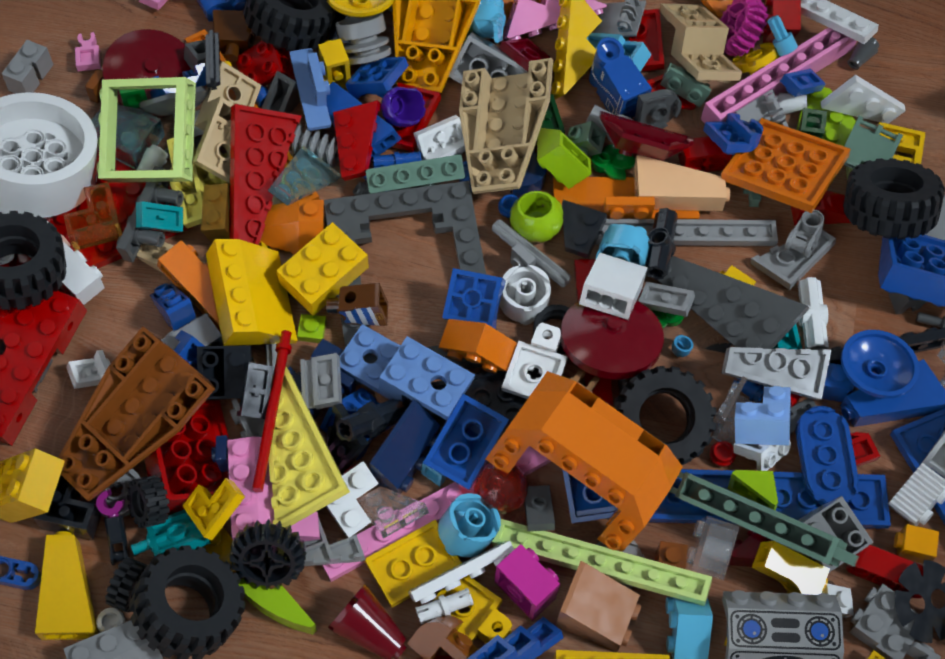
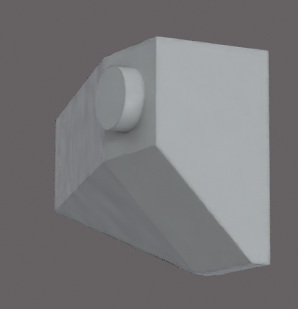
[449,32,528,84]

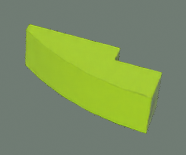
[238,577,317,635]

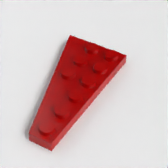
[229,104,301,245]

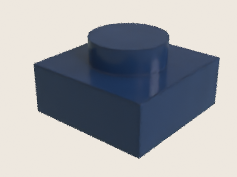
[211,435,229,472]

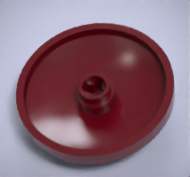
[102,29,192,118]
[560,300,664,379]

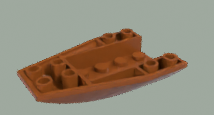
[58,326,215,501]

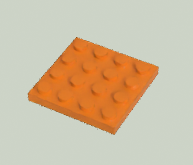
[721,118,851,213]

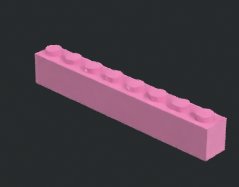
[701,27,857,124]

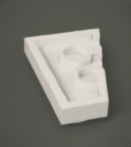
[821,75,906,124]

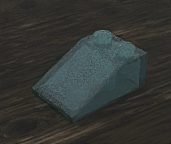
[91,105,165,170]

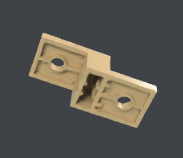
[660,3,742,83]
[192,61,262,184]

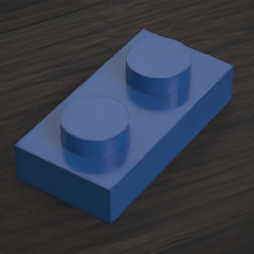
[780,69,826,97]

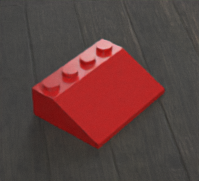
[144,400,229,513]

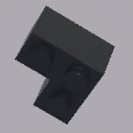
[33,474,102,540]

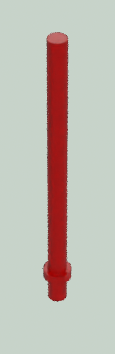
[252,330,292,492]

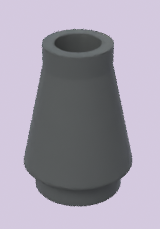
[847,37,879,70]

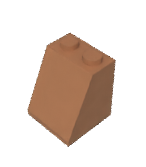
[556,561,641,652]

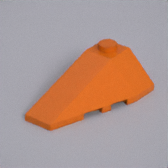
[260,200,326,256]

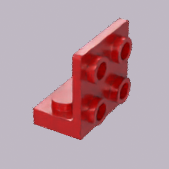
[236,40,296,87]

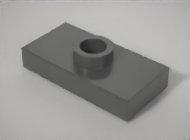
[523,485,555,531]

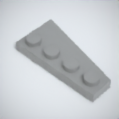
[721,347,831,400]

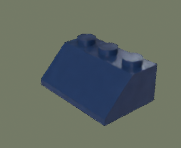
[370,399,441,498]

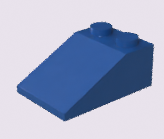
[423,394,511,490]
[562,469,617,523]

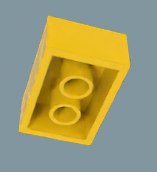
[276,222,369,316]
[0,448,65,523]

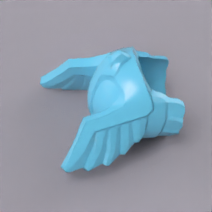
[461,0,506,49]

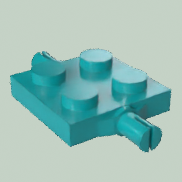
[131,509,211,556]

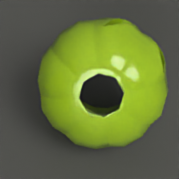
[510,191,563,243]

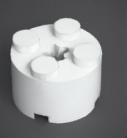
[499,265,551,325]

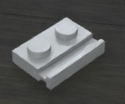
[300,353,342,409]

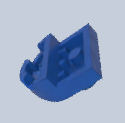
[703,113,763,155]

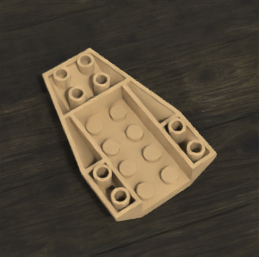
[459,58,553,194]

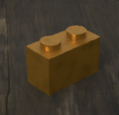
[201,183,230,243]

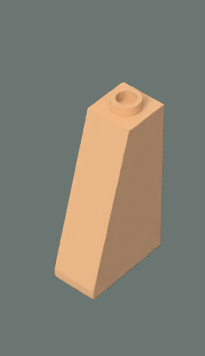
[634,155,730,211]

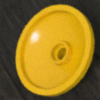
[327,0,395,18]

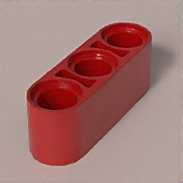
[846,545,923,599]

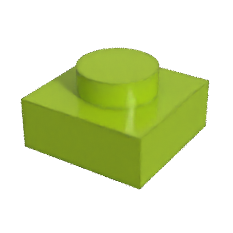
[297,314,327,343]

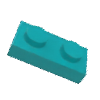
[136,201,183,233]

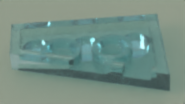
[268,145,341,206]

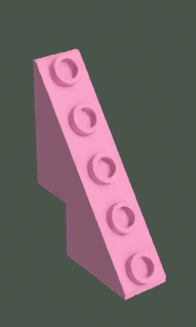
[503,0,607,41]

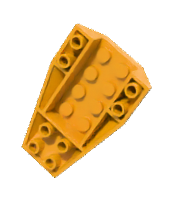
[392,0,481,93]

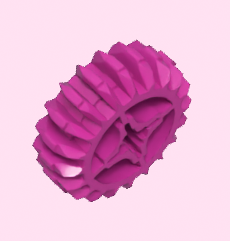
[719,0,768,57]

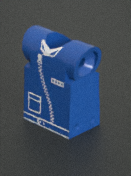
[589,37,652,118]

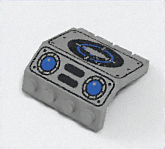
[722,590,844,659]

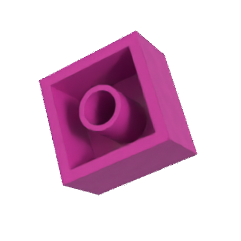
[494,544,560,621]

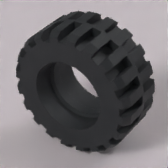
[243,0,336,51]
[843,158,945,239]
[0,211,67,310]
[613,366,717,465]
[129,545,245,659]

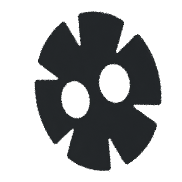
[895,560,945,643]

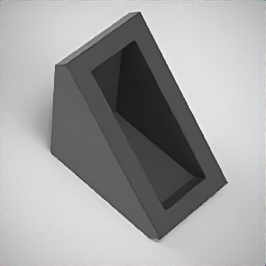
[262,71,300,113]

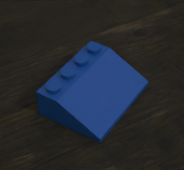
[878,235,945,307]

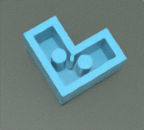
[665,597,713,659]

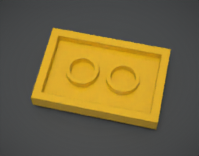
[365,520,462,608]

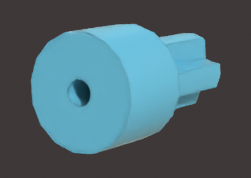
[767,15,798,56]

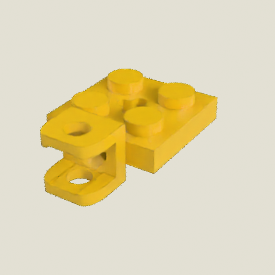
[433,575,512,643]

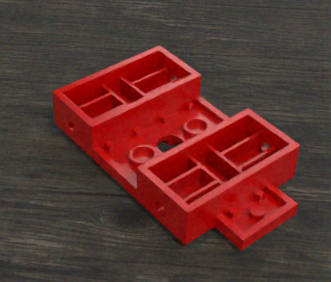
[0,291,87,446]

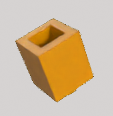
[894,524,939,564]

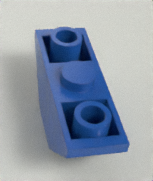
[149,283,196,330]

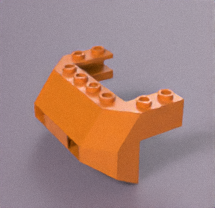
[485,371,683,552]

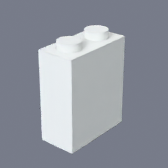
[579,253,648,320]

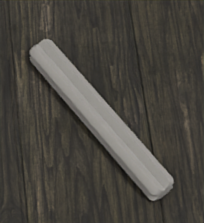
[492,219,571,287]

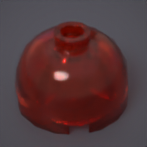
[474,464,528,515]

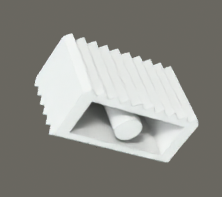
[888,463,945,526]

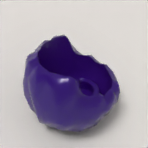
[380,87,426,128]

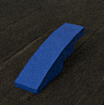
[467,617,563,659]

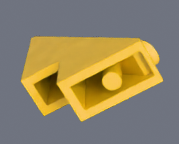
[551,0,602,100]

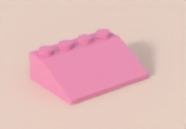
[227,436,320,542]

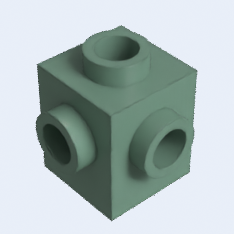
[567,121,606,157]

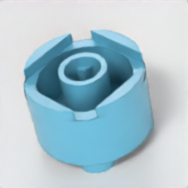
[596,224,650,266]
[438,493,501,558]

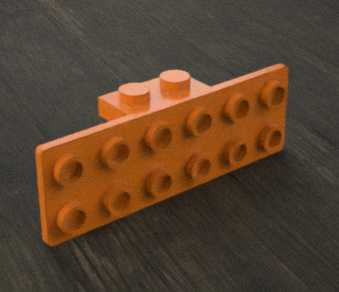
[553,177,700,219]

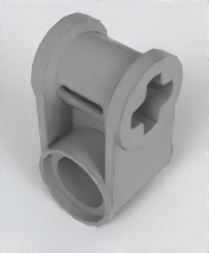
[785,209,824,258]

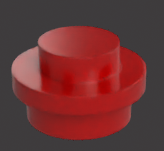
[709,441,736,467]

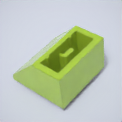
[537,128,591,189]

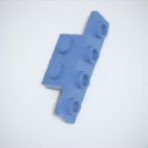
[290,48,331,131]

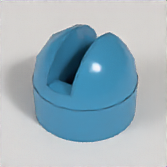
[671,335,693,358]

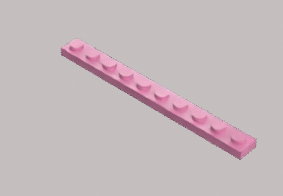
[322,446,552,582]

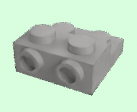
[849,584,918,659]

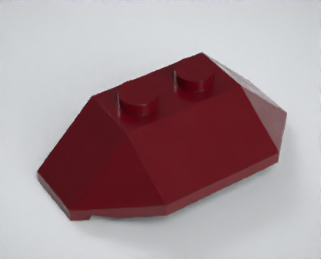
[599,111,694,161]

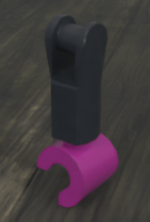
[96,489,130,566]

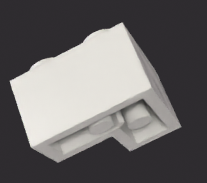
[326,461,379,538]

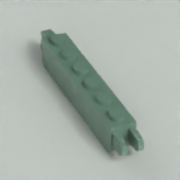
[669,472,859,567]

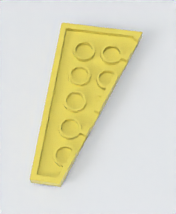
[269,367,350,527]

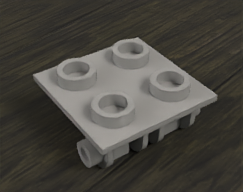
[595,0,646,37]
[735,89,791,128]

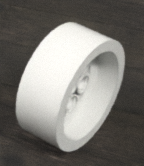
[0,92,98,218]

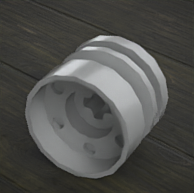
[335,13,392,65]

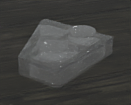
[358,486,429,539]

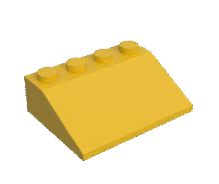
[206,239,298,346]

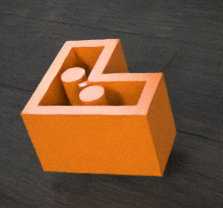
[438,319,517,373]

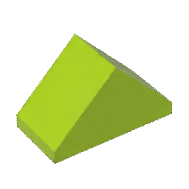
[727,470,778,511]

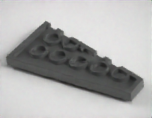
[657,256,810,349]

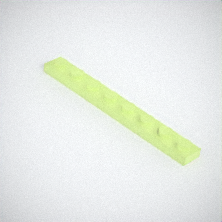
[492,519,712,606]

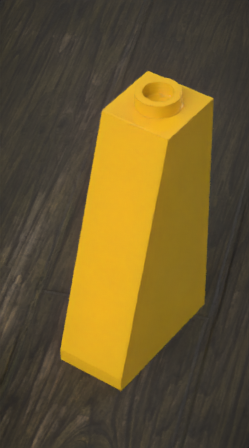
[35,531,99,640]

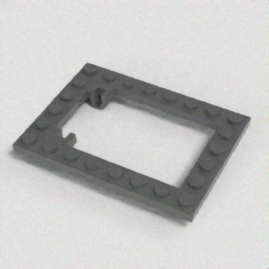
[324,181,497,385]

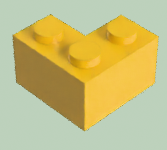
[318,38,351,90]

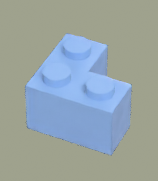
[735,386,791,445]

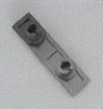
[116,166,184,262]

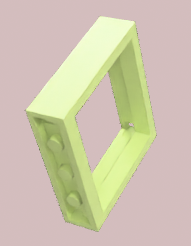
[97,77,196,183]

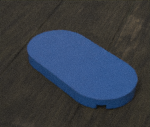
[796,406,859,506]

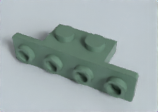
[365,154,465,194]

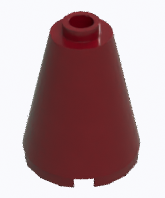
[328,584,407,659]

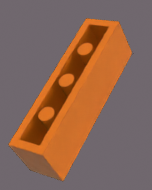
[157,240,221,333]

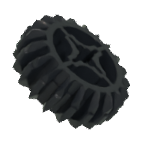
[229,519,307,590]

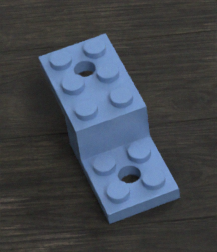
[340,324,475,420]

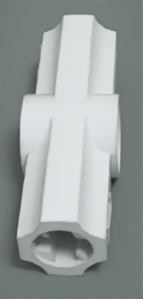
[798,277,829,350]

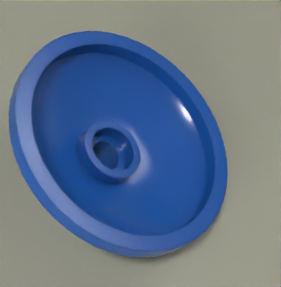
[841,330,919,398]

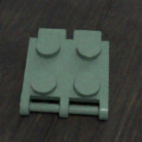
[844,116,903,169]

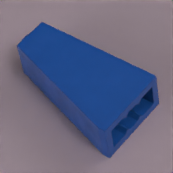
[327,82,402,162]
[840,359,945,427]

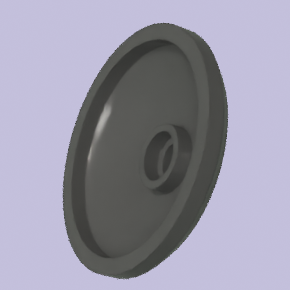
[139,85,210,120]

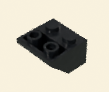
[197,345,252,399]

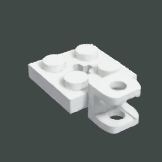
[501,323,568,399]

